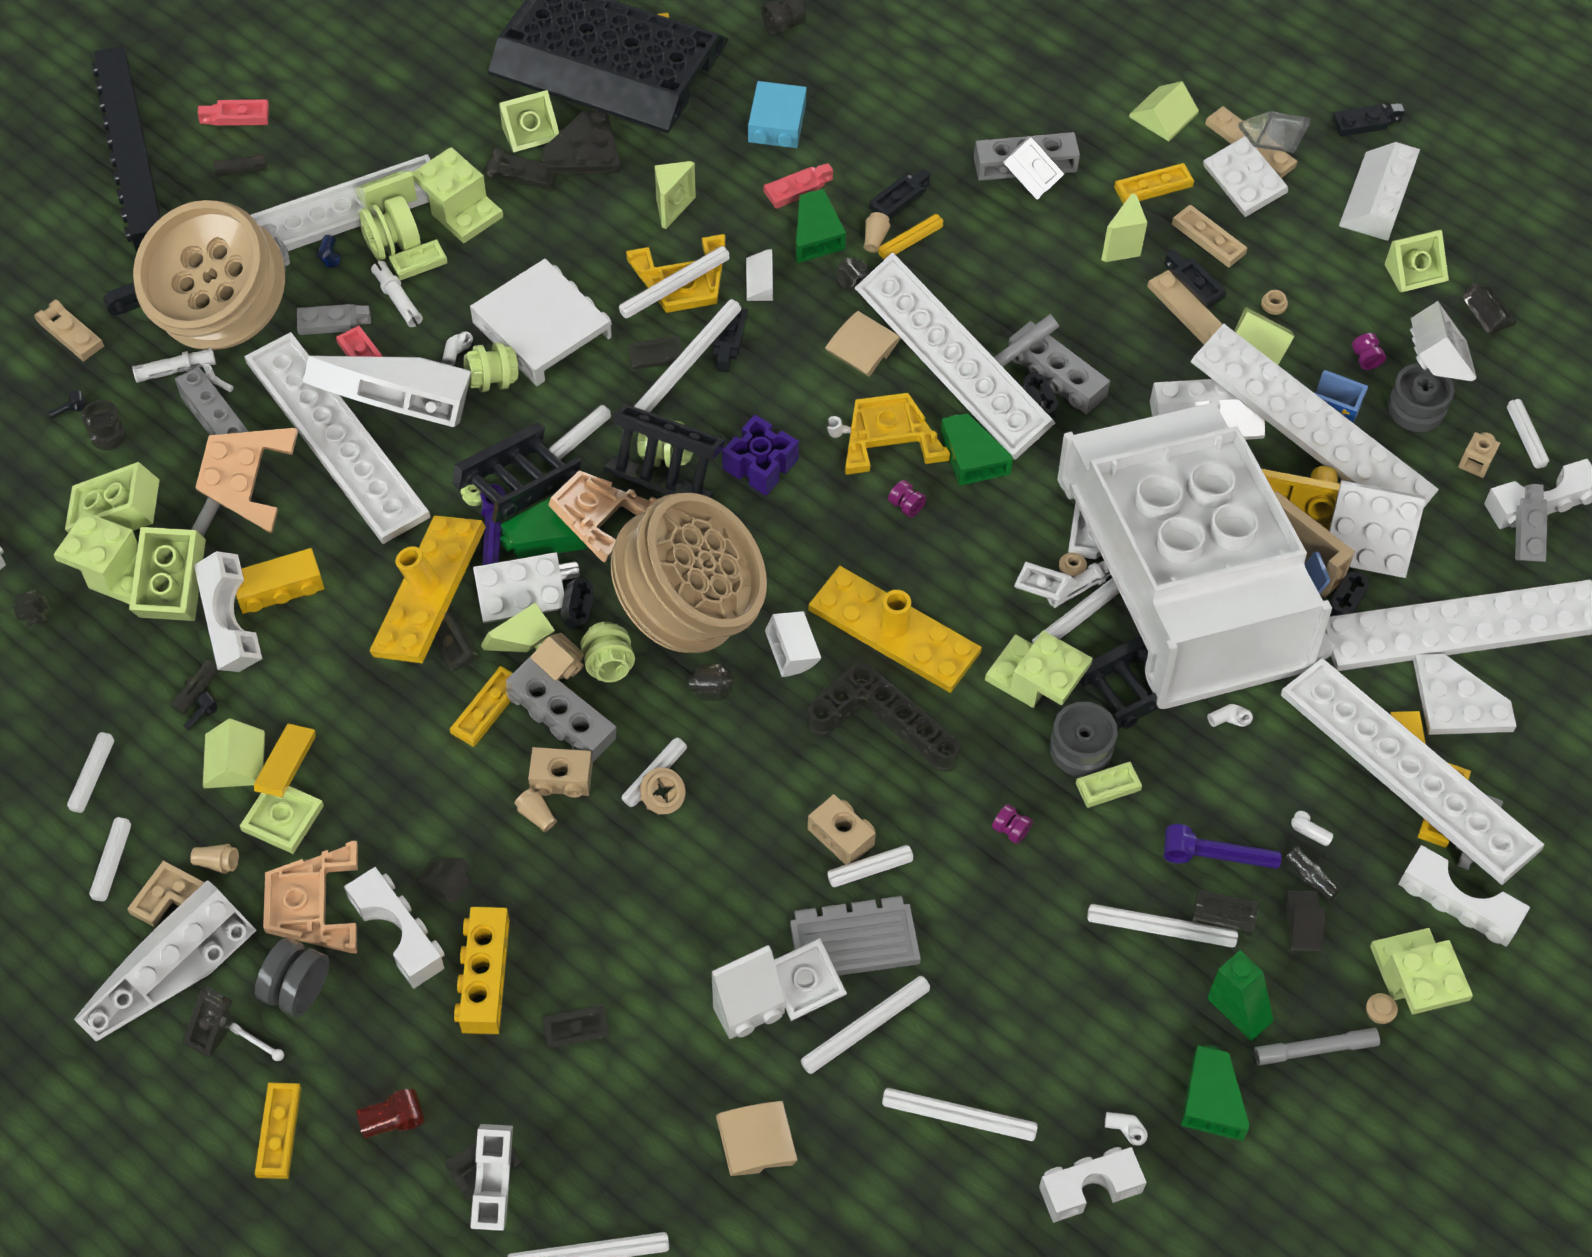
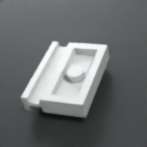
[1003,136,1064,200]

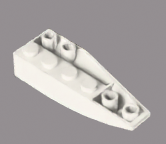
[303,356,472,427]
[74,880,257,1041]

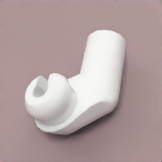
[442,331,473,366]
[1207,704,1253,727]
[1291,811,1333,846]
[1105,1112,1148,1146]

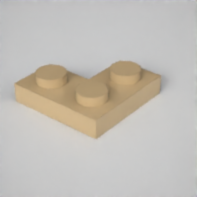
[127,861,205,927]

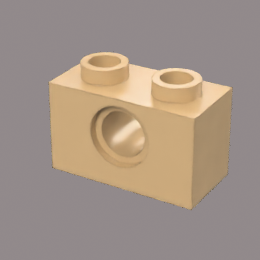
[530,633,585,681]
[528,747,593,798]
[808,794,876,865]

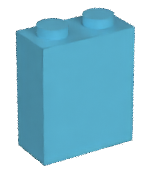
[748,81,807,148]

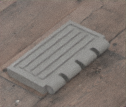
[790,896,921,976]

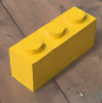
[236,548,324,614]

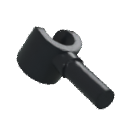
[48,390,86,418]
[183,692,217,731]

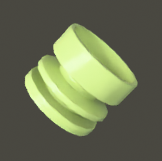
[359,195,421,261]

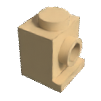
[1458,432,1500,478]

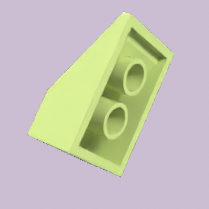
[65,462,159,533]

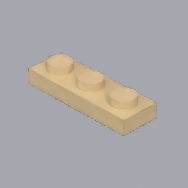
[1172,204,1247,268]

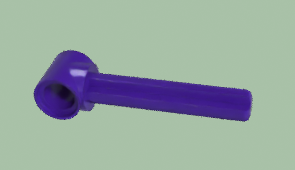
[481,484,506,565]
[1164,824,1282,869]

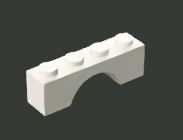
[1484,459,1592,529]
[194,551,262,672]
[1398,845,1530,947]
[344,867,445,989]

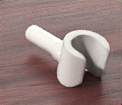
[202,364,234,392]
[827,416,851,438]

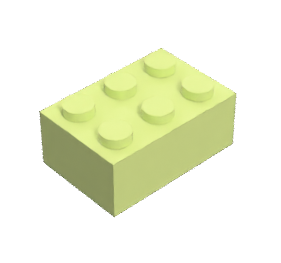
[129,527,206,621]

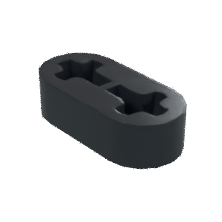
[103,282,141,315]
[1023,373,1058,419]
[1330,572,1369,616]
[561,577,594,629]

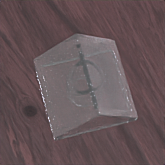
[1239,112,1310,153]

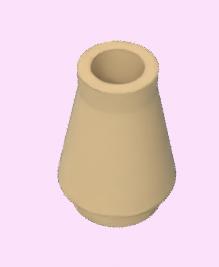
[864,212,890,253]
[514,788,557,832]
[191,844,239,874]

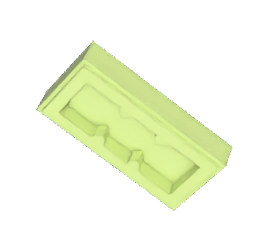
[389,239,448,280]
[1076,761,1142,808]

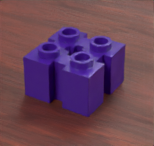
[722,415,799,496]

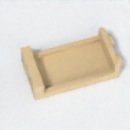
[1275,491,1355,599]

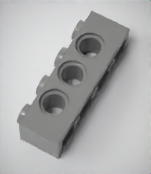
[974,132,1080,180]
[1008,321,1110,415]
[175,366,249,435]
[506,657,616,763]

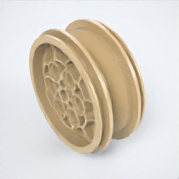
[133,200,285,350]
[611,493,767,653]

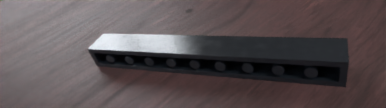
[92,46,161,252]

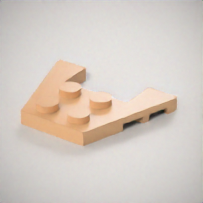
[195,428,298,533]
[549,471,658,563]
[263,841,358,953]

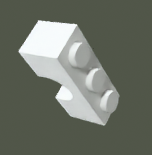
[471,1124,513,1230]
[1039,1147,1147,1223]

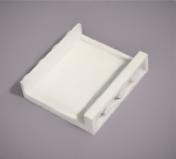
[470,259,612,386]

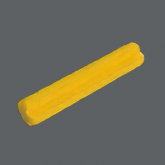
[878,214,943,260]

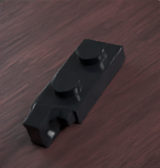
[1332,104,1405,137]
[869,169,931,220]
[1164,249,1226,309]
[713,306,748,372]

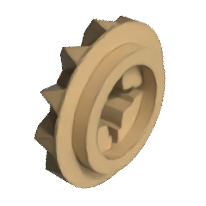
[639,767,685,815]

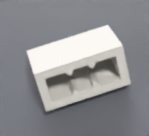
[765,611,821,677]

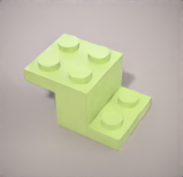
[412,147,503,243]
[54,511,138,604]
[985,630,1093,708]
[1370,928,1473,1015]

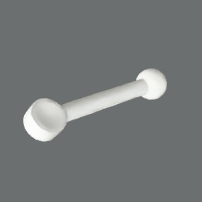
[229,1023,284,1061]

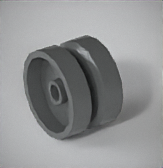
[1387,363,1455,432]
[1049,702,1118,777]
[255,937,329,1018]

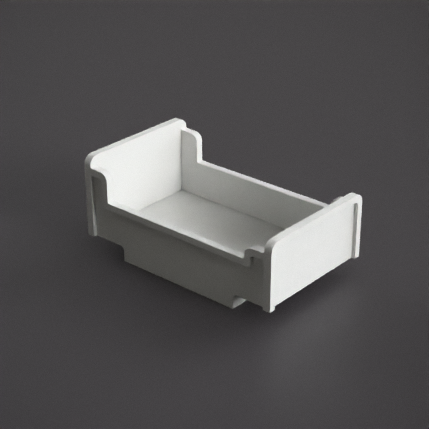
[1057,397,1332,709]

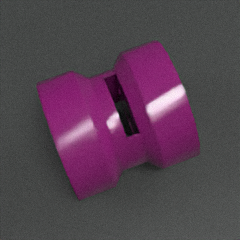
[1352,333,1386,370]
[888,480,926,518]
[992,804,1033,845]

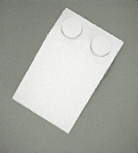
[712,945,785,1039]

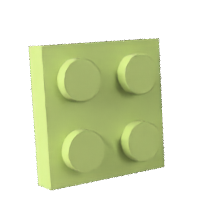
[240,786,324,854]

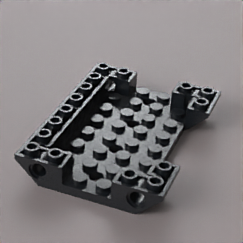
[488,0,728,133]

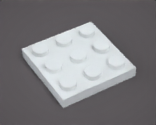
[1329,480,1426,578]

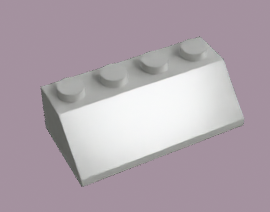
[1339,142,1420,241]
[1410,301,1477,381]
[1150,379,1265,440]

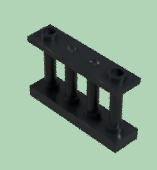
[603,403,725,498]
[452,422,582,524]
[1079,635,1158,730]

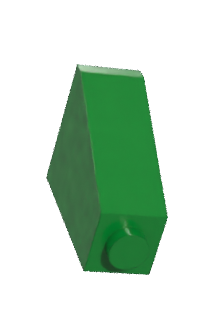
[796,189,846,263]
[940,413,1013,486]
[500,497,588,559]
[1207,950,1274,1042]
[1181,1045,1249,1141]

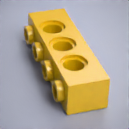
[454,907,510,1034]

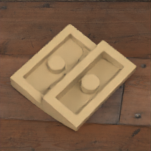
[825,311,901,377]
[716,1101,797,1176]

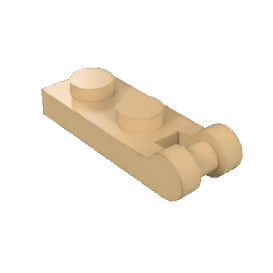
[34,299,104,362]

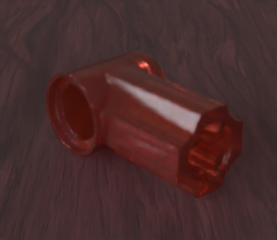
[356,1089,424,1139]

